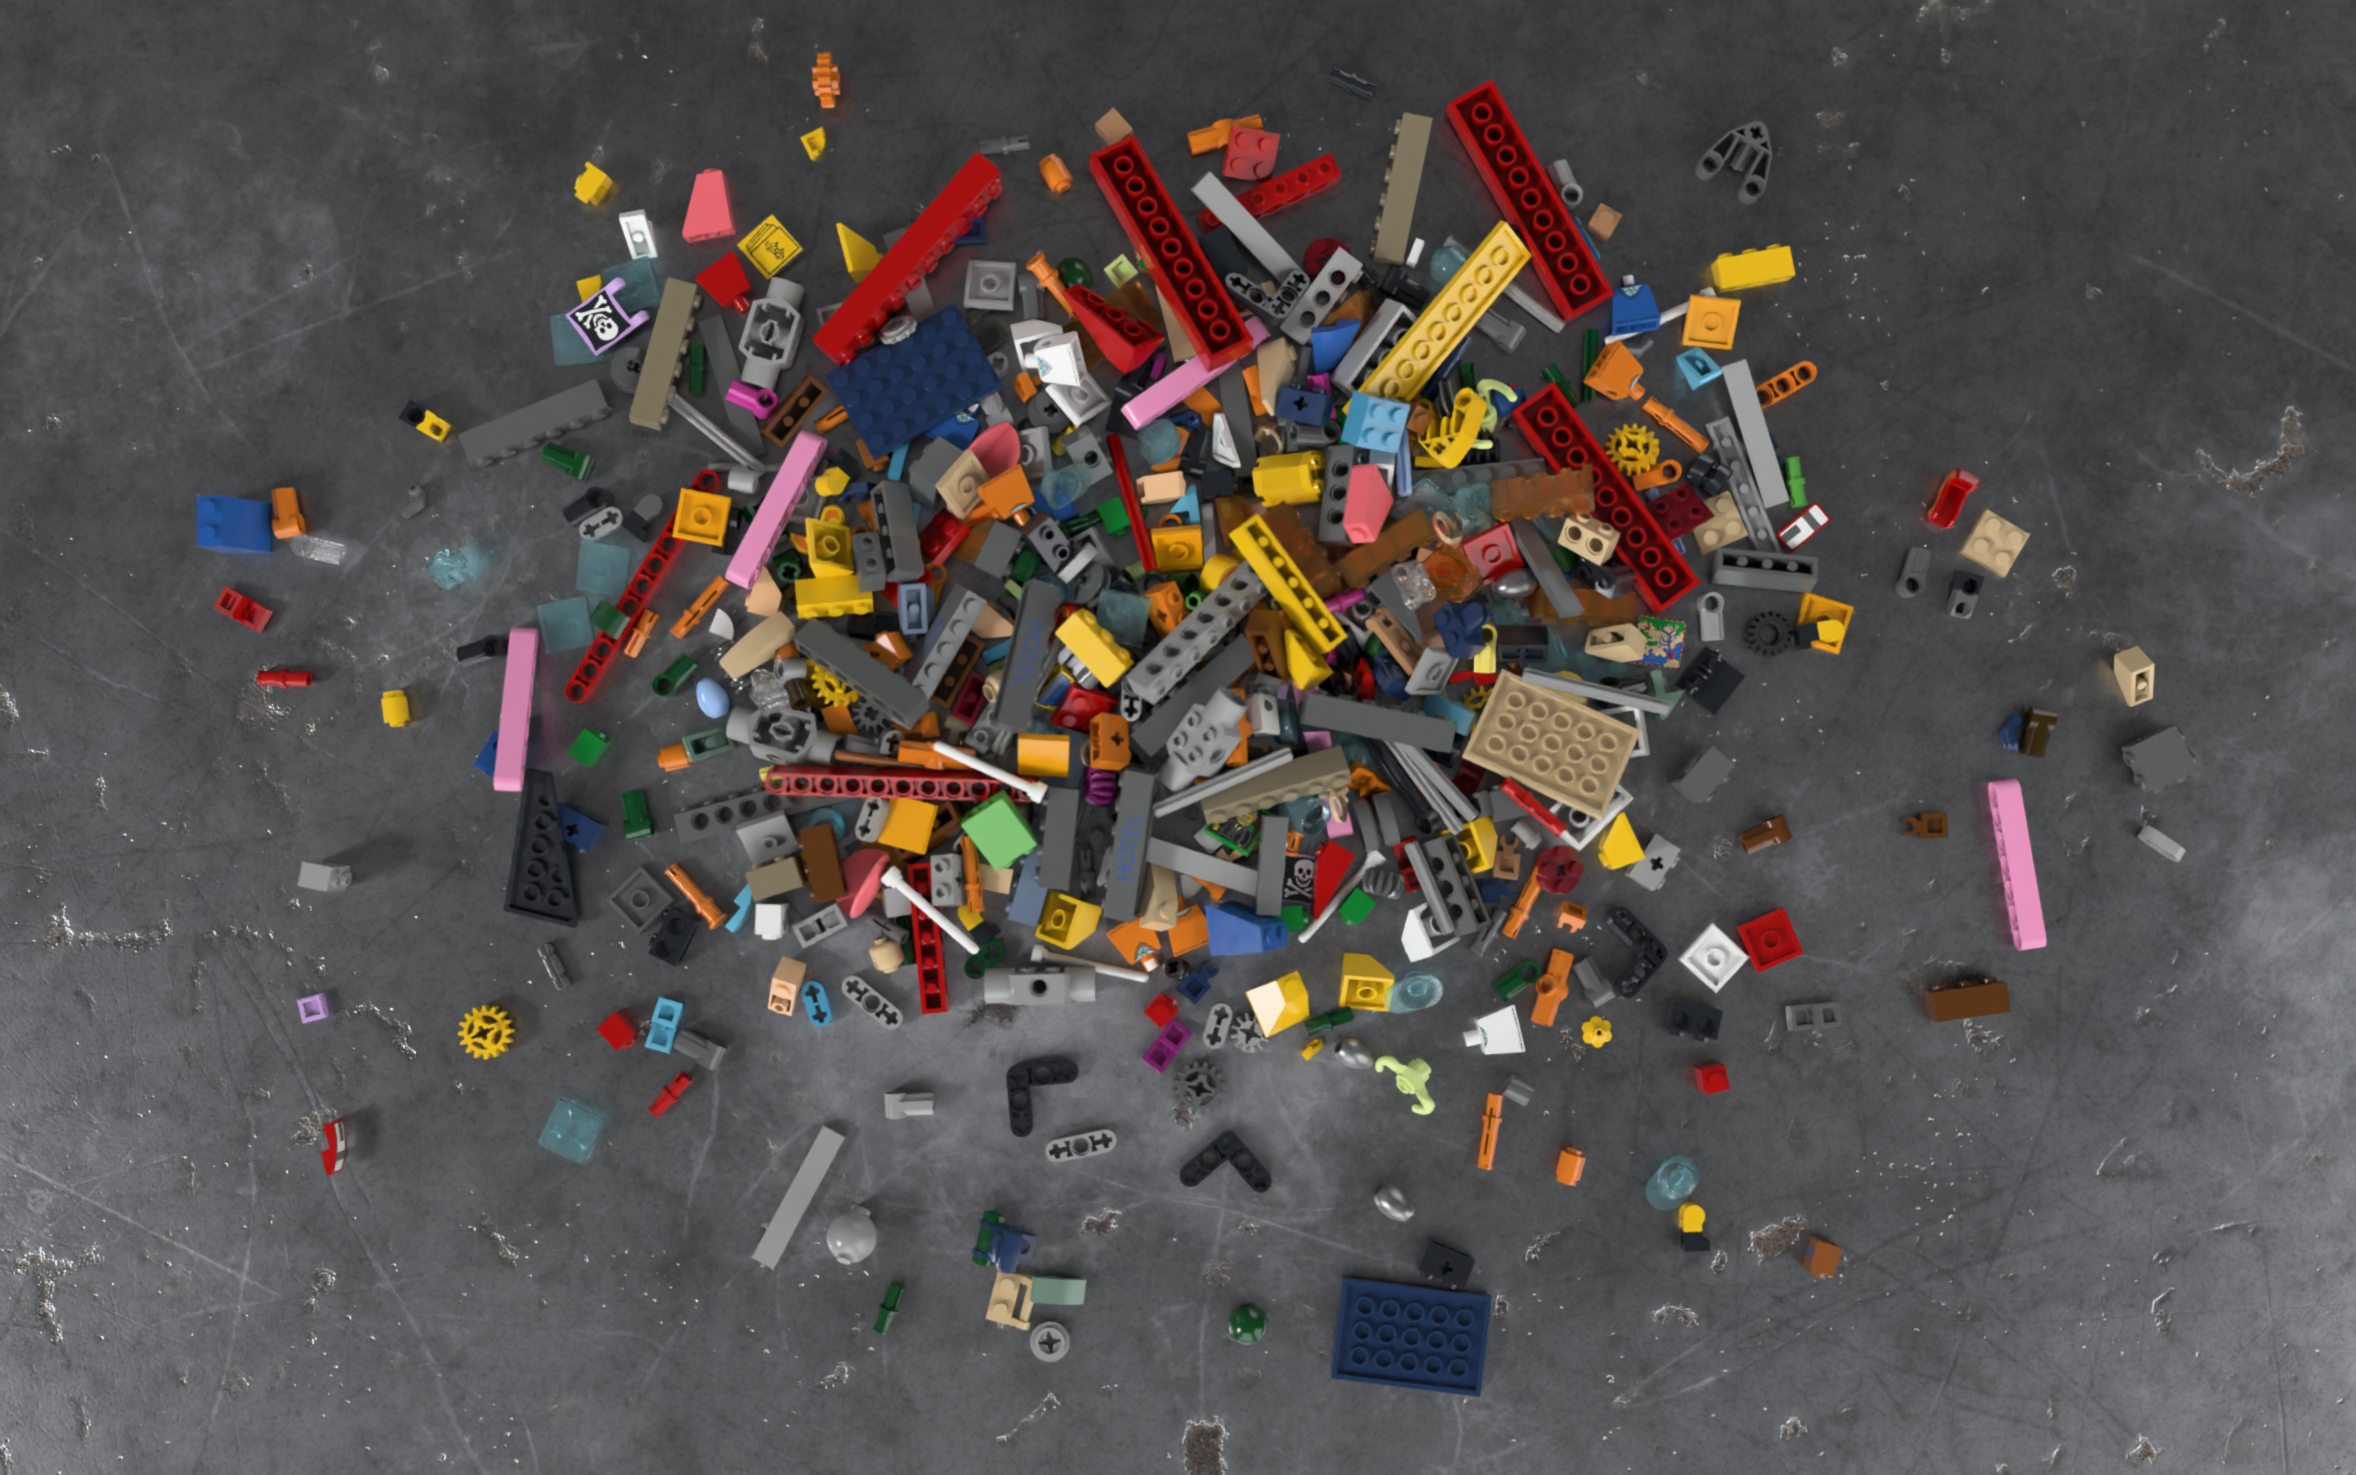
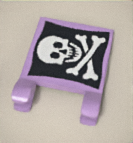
[566,277,650,356]
[1282,854,1316,906]

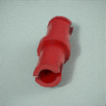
[257,668,312,688]
[648,1070,693,1118]

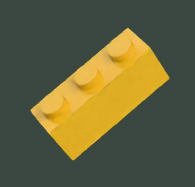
[1711,244,1795,293]
[795,575,874,619]
[1055,608,1134,688]

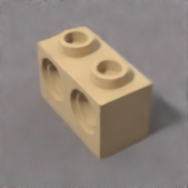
[1557,510,1621,566]

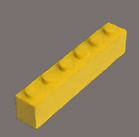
[1228,513,1347,656]

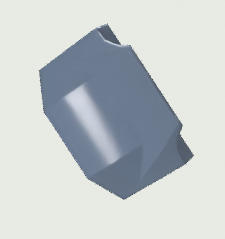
[898,582,936,635]

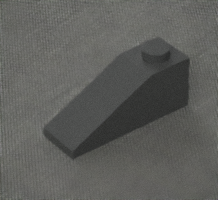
[1363,568,1424,644]

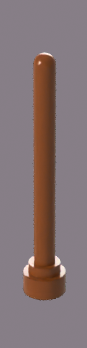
[835,750,953,770]

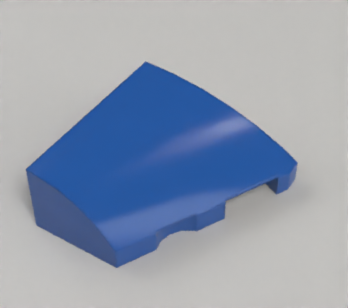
[1311,319,1360,373]

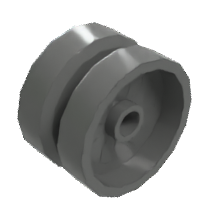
[1351,792,1400,853]

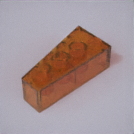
[1491,464,1595,521]
[1260,501,1343,602]
[1329,508,1437,590]
[1523,588,1636,627]

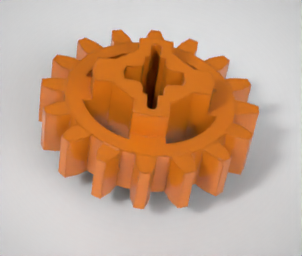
[812,52,840,108]

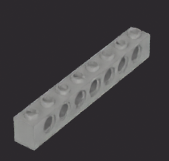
[1126,559,1269,705]

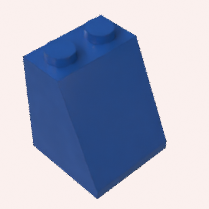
[197,496,272,553]
[1205,901,1288,956]

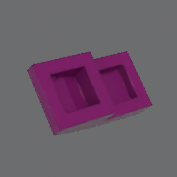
[1141,1018,1192,1075]

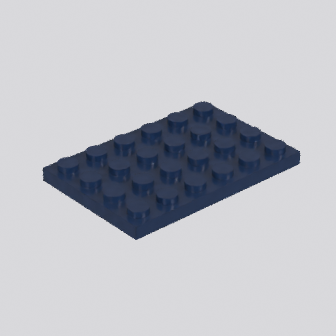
[825,303,1004,461]
[1331,1277,1492,1397]

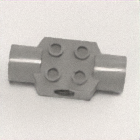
[739,277,805,392]
[1158,686,1248,793]
[726,701,842,766]
[984,966,1096,1005]

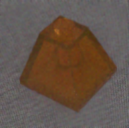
[1321,290,1371,345]
[1214,496,1252,553]
[950,517,996,568]
[1409,542,1484,603]

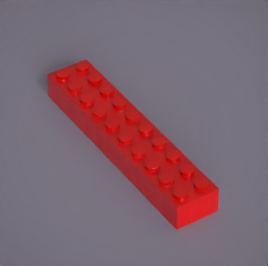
[1445,79,1614,324]
[1089,134,1254,373]
[812,151,1004,367]
[1509,382,1701,614]

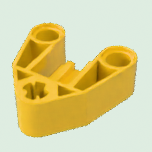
[1415,388,1487,469]

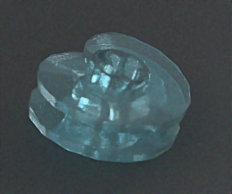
[1138,419,1181,465]
[801,807,846,844]

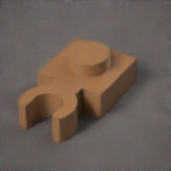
[1492,835,1521,880]

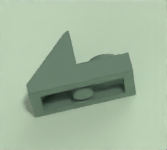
[1646,669,1685,721]
[682,725,735,762]

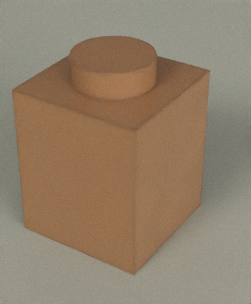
[1095,107,1133,146]
[1585,203,1622,244]

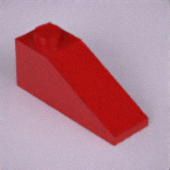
[1310,839,1356,920]

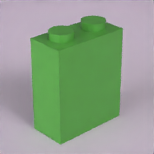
[961,789,1038,871]

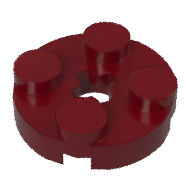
[1303,238,1351,285]
[1535,845,1584,895]

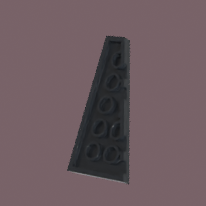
[503,767,578,928]

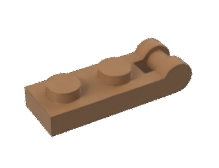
[1365,606,1423,675]

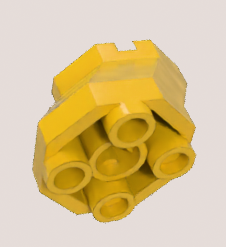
[1252,450,1327,508]

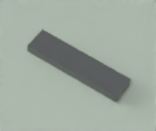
[1254,815,1289,916]

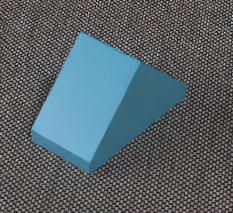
[1676,346,1723,391]

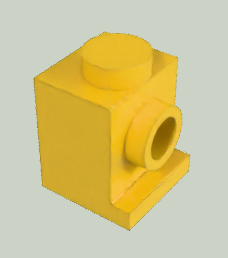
[574,161,613,206]

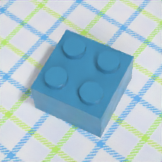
[1341,391,1410,454]

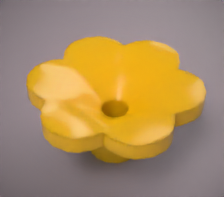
[1582,1016,1612,1048]

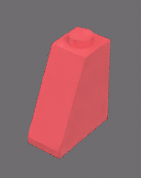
[682,168,736,243]
[1343,463,1394,543]

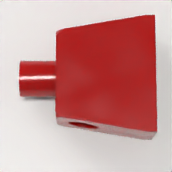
[694,250,754,315]

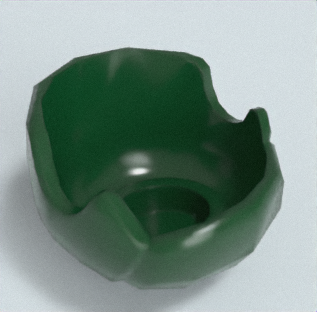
[1055,257,1093,289]
[1228,1305,1268,1345]

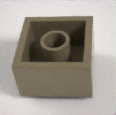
[745,853,810,902]

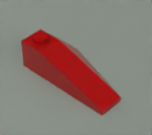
[1062,284,1165,373]

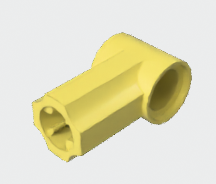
[1474,623,1497,673]

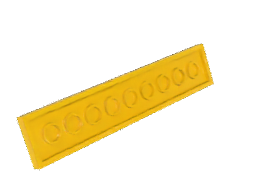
[1342,221,1532,415]

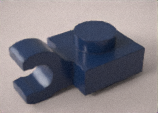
[835,482,878,504]

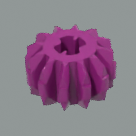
[1082,764,1116,806]

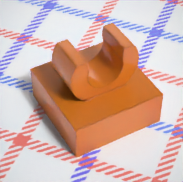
[1012,371,1043,404]
[1558,900,1587,933]

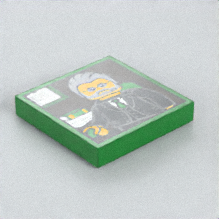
[1204,809,1273,856]

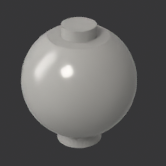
[827,1206,877,1264]

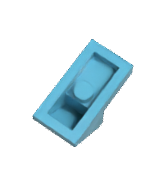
[1169,485,1202,531]

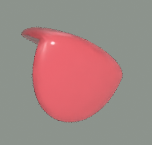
[967,422,1020,480]
[836,849,890,918]

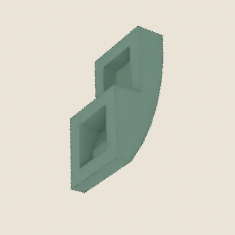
[1030,1276,1086,1305]

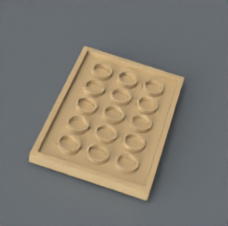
[1462,669,1641,820]

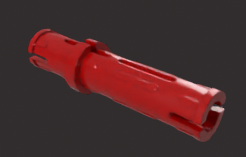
[1499,777,1567,837]

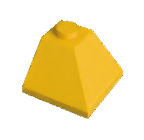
[836,223,884,283]
[805,517,854,578]
[1284,630,1333,691]
[1598,812,1645,870]
[1435,816,1498,874]
[1035,889,1102,950]
[1339,953,1394,1012]
[1245,971,1310,1038]

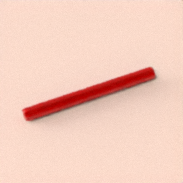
[1106,433,1157,572]

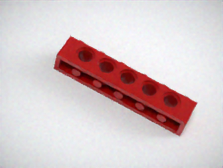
[1196,152,1342,236]
[907,862,950,1015]

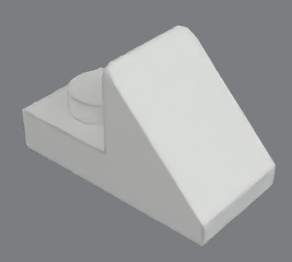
[619,209,658,261]

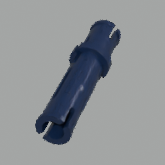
[1420,335,1473,403]

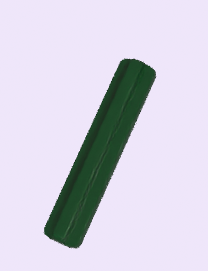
[1582,329,1599,402]

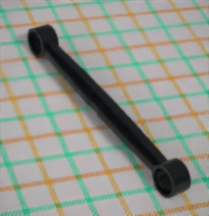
[1319,665,1444,837]

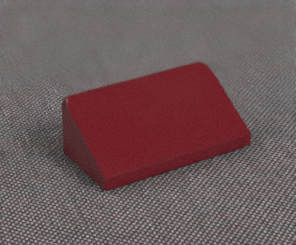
[950,671,986,728]

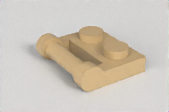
[985,1271,1033,1330]

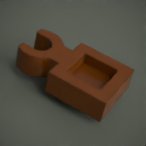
[1902,813,1948,839]

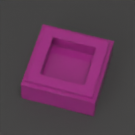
[1150,353,1167,383]

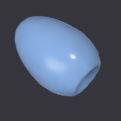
[696,678,730,718]

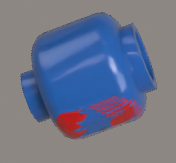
[1489,383,1526,418]

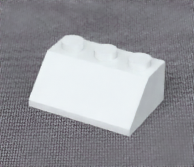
[1550,784,1633,851]

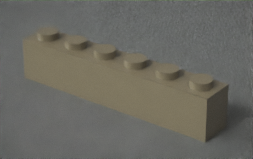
[1369,112,1433,268]
[629,277,701,431]
[1200,745,1352,825]

